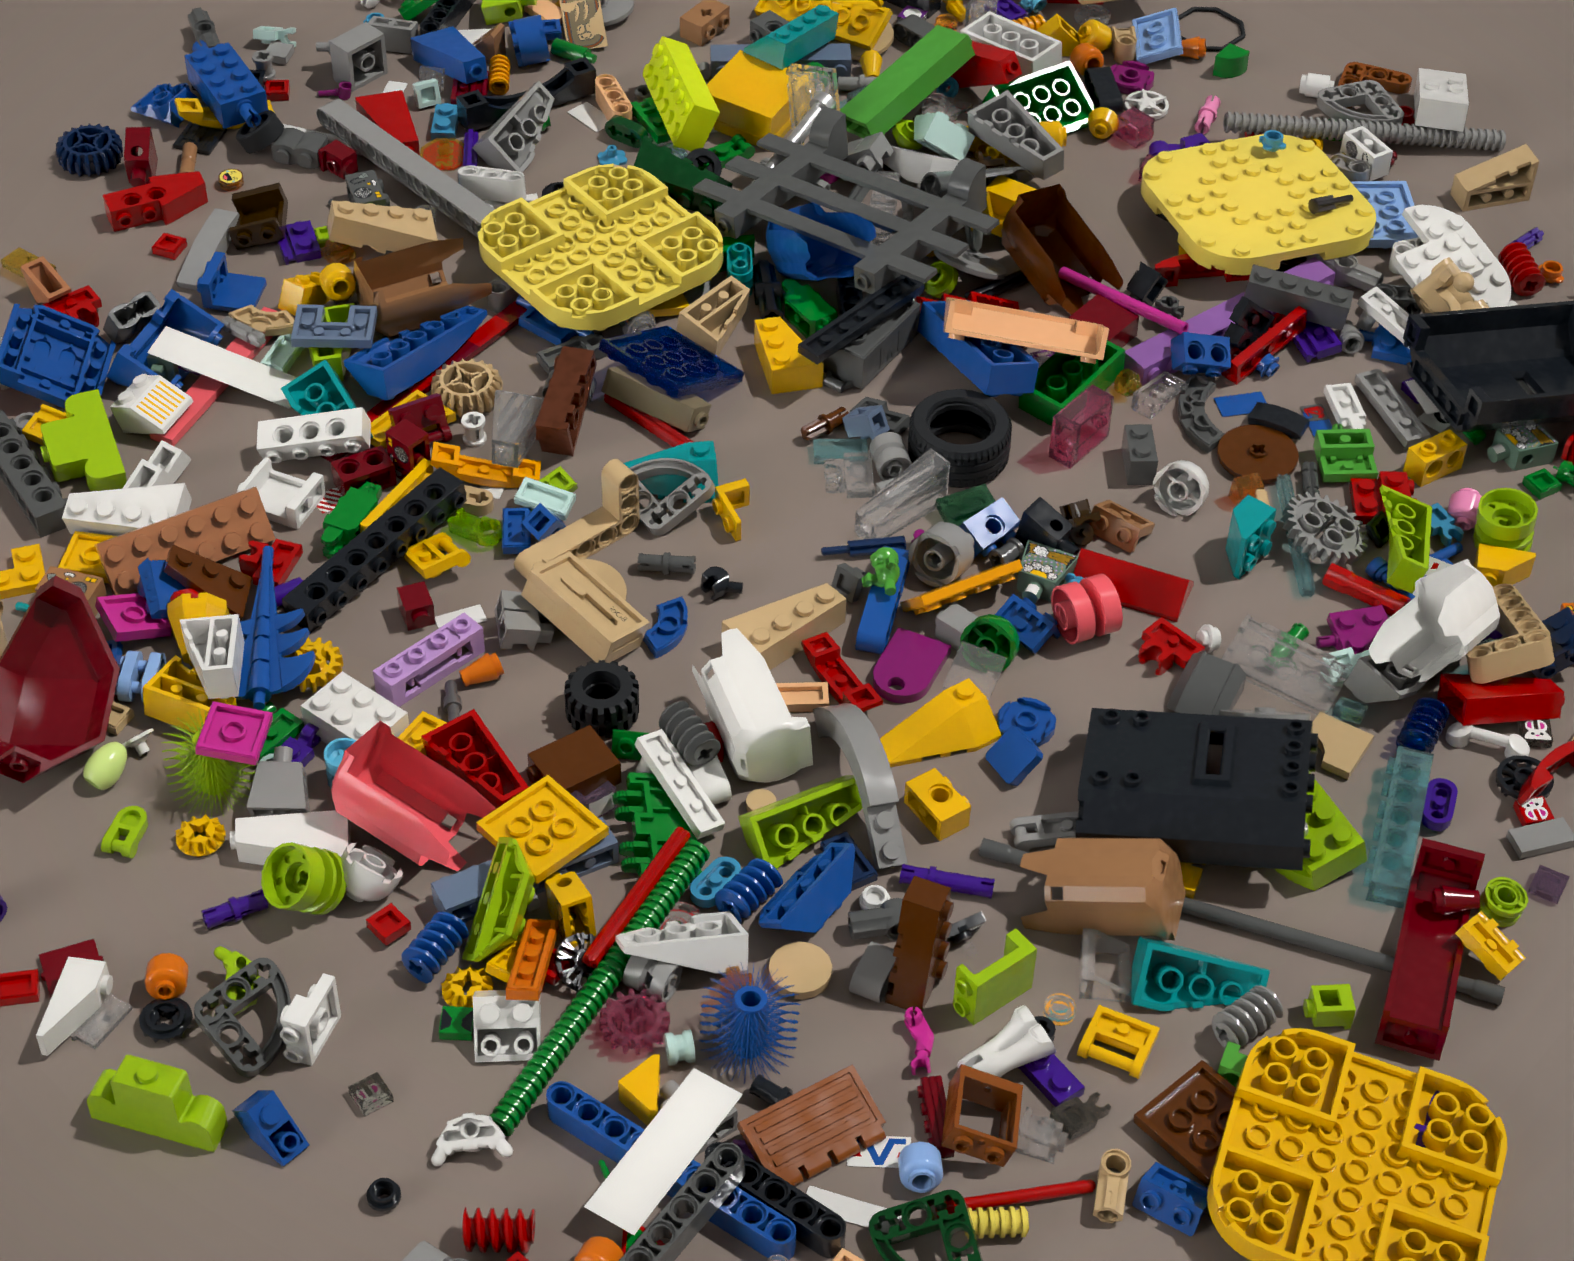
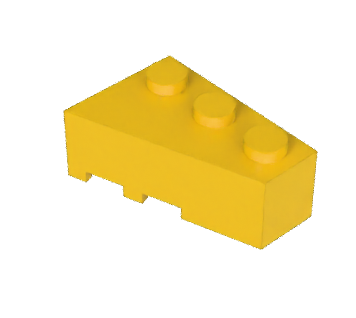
[754,317,824,394]
[143,655,237,733]

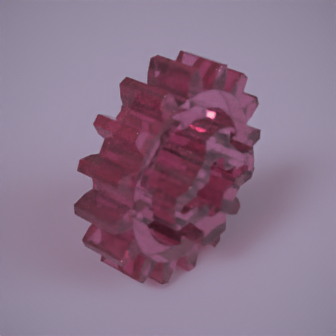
[599,988,670,1055]

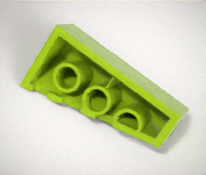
[1380,485,1432,594]
[738,775,863,870]

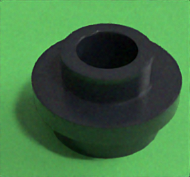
[366,1178,401,1212]

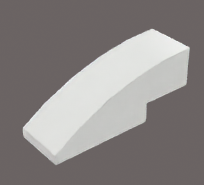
[123,440,192,489]

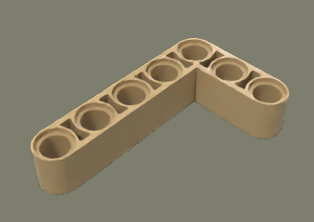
[514,459,640,579]
[1466,584,1555,684]

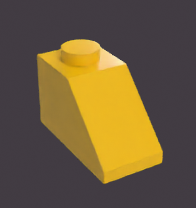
[1036,14,1081,57]
[1474,543,1536,587]

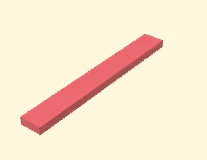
[150,307,277,446]

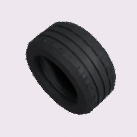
[908,389,1012,488]

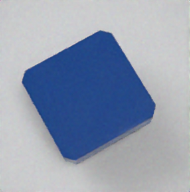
[986,726,1043,786]

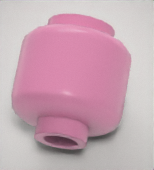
[1447,488,1482,531]

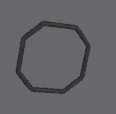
[1178,7,1246,51]

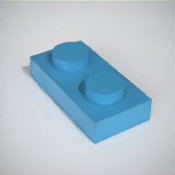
[430,103,459,141]

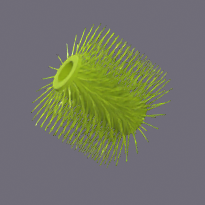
[161,706,258,818]

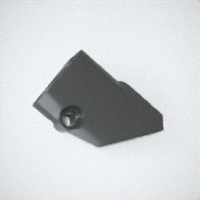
[920,166,1035,211]

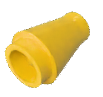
[859,50,882,77]

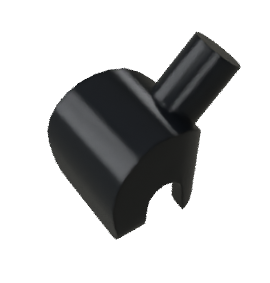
[700,566,743,600]

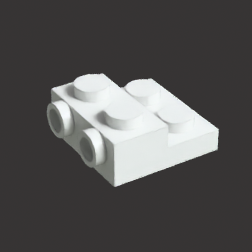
[280,973,341,1066]

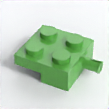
[1313,423,1378,482]

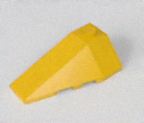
[880,678,1002,767]

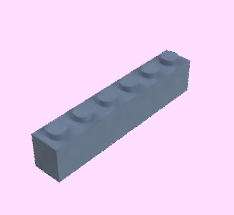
[431,817,619,923]

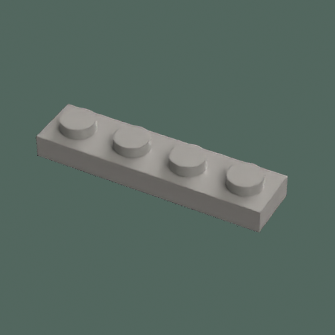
[1355,369,1431,449]

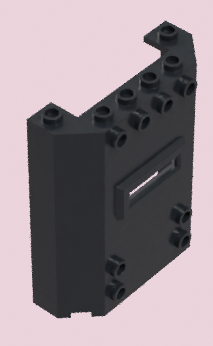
[1403,301,1574,432]
[1075,708,1318,871]

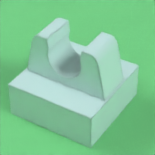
[412,78,442,109]

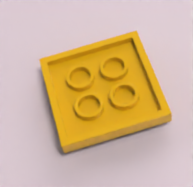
[476,775,609,884]

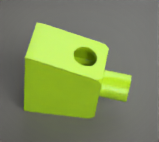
[481,0,537,25]

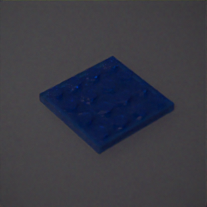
[599,326,745,398]

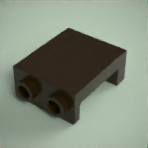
[228,183,288,250]

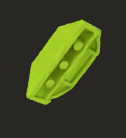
[462,837,535,962]

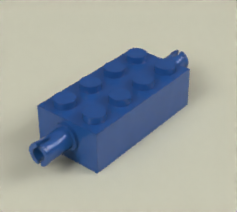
[184,40,268,129]

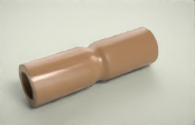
[179,142,198,173]

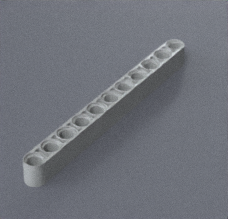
[316,98,495,238]

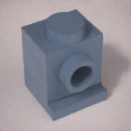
[842,405,890,440]

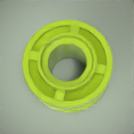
[1478,877,1528,927]

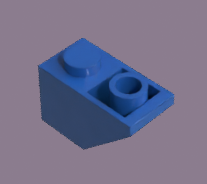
[232,1090,310,1166]

